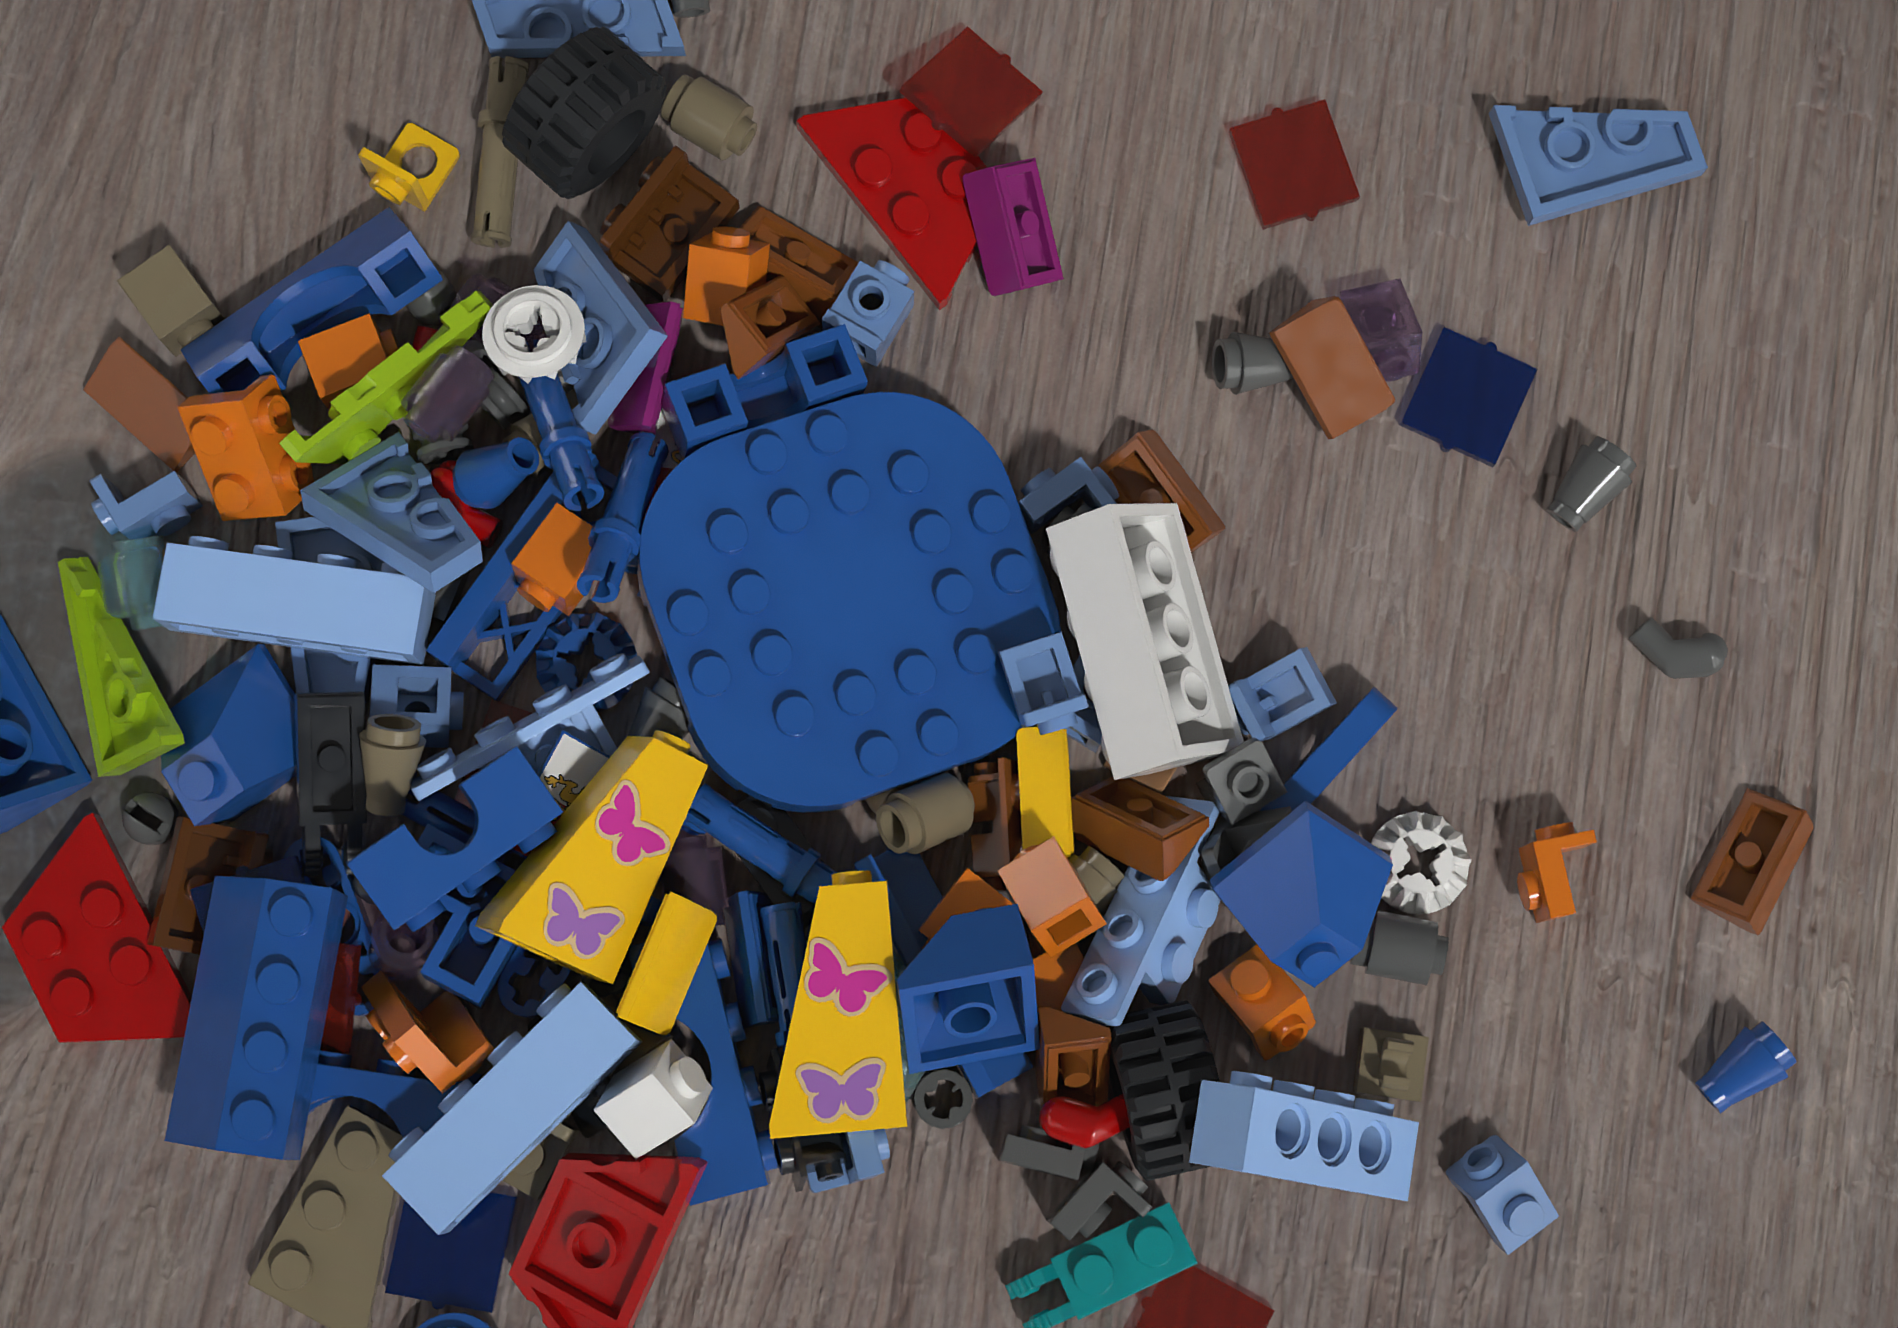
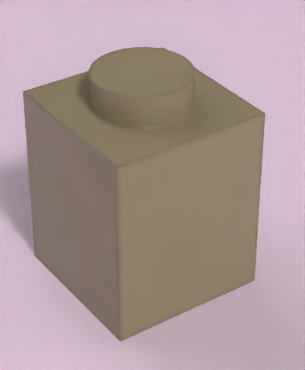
[117,245,225,357]

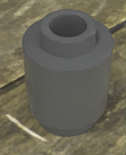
[1350,910,1449,985]

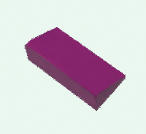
[963,158,1064,296]
[608,301,683,435]

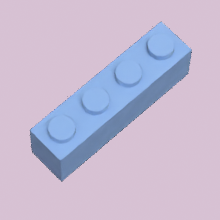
[152,536,436,666]
[382,982,643,1235]

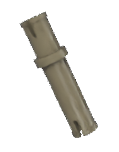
[471,56,529,248]

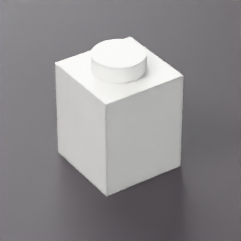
[594,1039,713,1159]

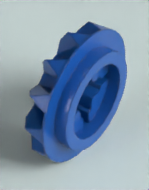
[536,612,637,712]

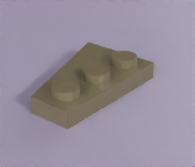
[248,1105,403,1328]

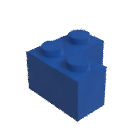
[417,824,517,1009]

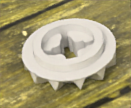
[482,285,586,384]
[1371,811,1472,914]

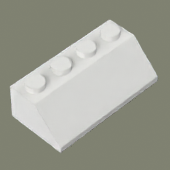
[1046,503,1244,780]

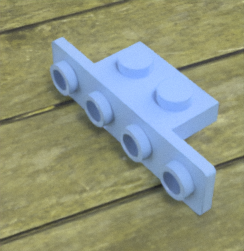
[411,653,650,801]
[1061,796,1221,1027]

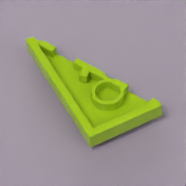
[279,290,493,464]
[58,557,185,777]

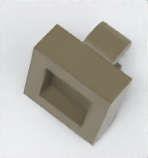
[1353,1027,1429,1102]

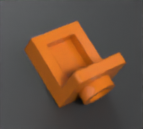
[1517,822,1597,923]
[1208,944,1316,1061]

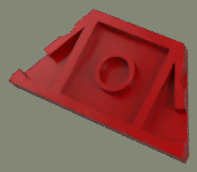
[796,94,988,311]
[2,813,192,1043]
[508,1153,708,1328]

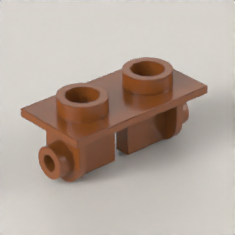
[967,758,1023,892]

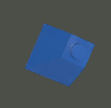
[161,644,297,826]
[1210,801,1393,988]
[897,904,1040,1074]

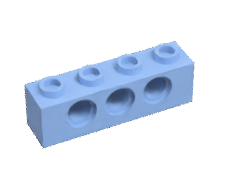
[1189,1071,1419,1201]

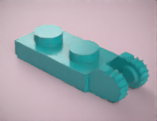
[1005,1202,1198,1328]

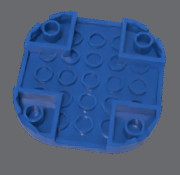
[637,392,1061,813]

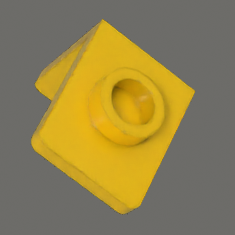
[358,123,460,212]

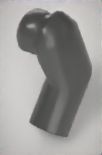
[1629,617,1728,679]

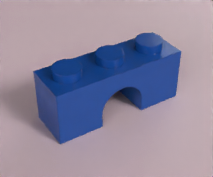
[662,324,868,460]
[346,746,563,932]

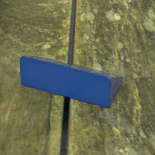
[723,890,779,1028]

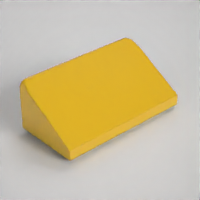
[1016,727,1075,858]
[616,892,717,1035]

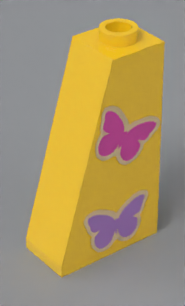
[475,730,708,984]
[769,871,907,1139]

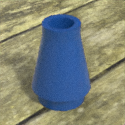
[452,437,540,509]
[1695,1021,1797,1114]

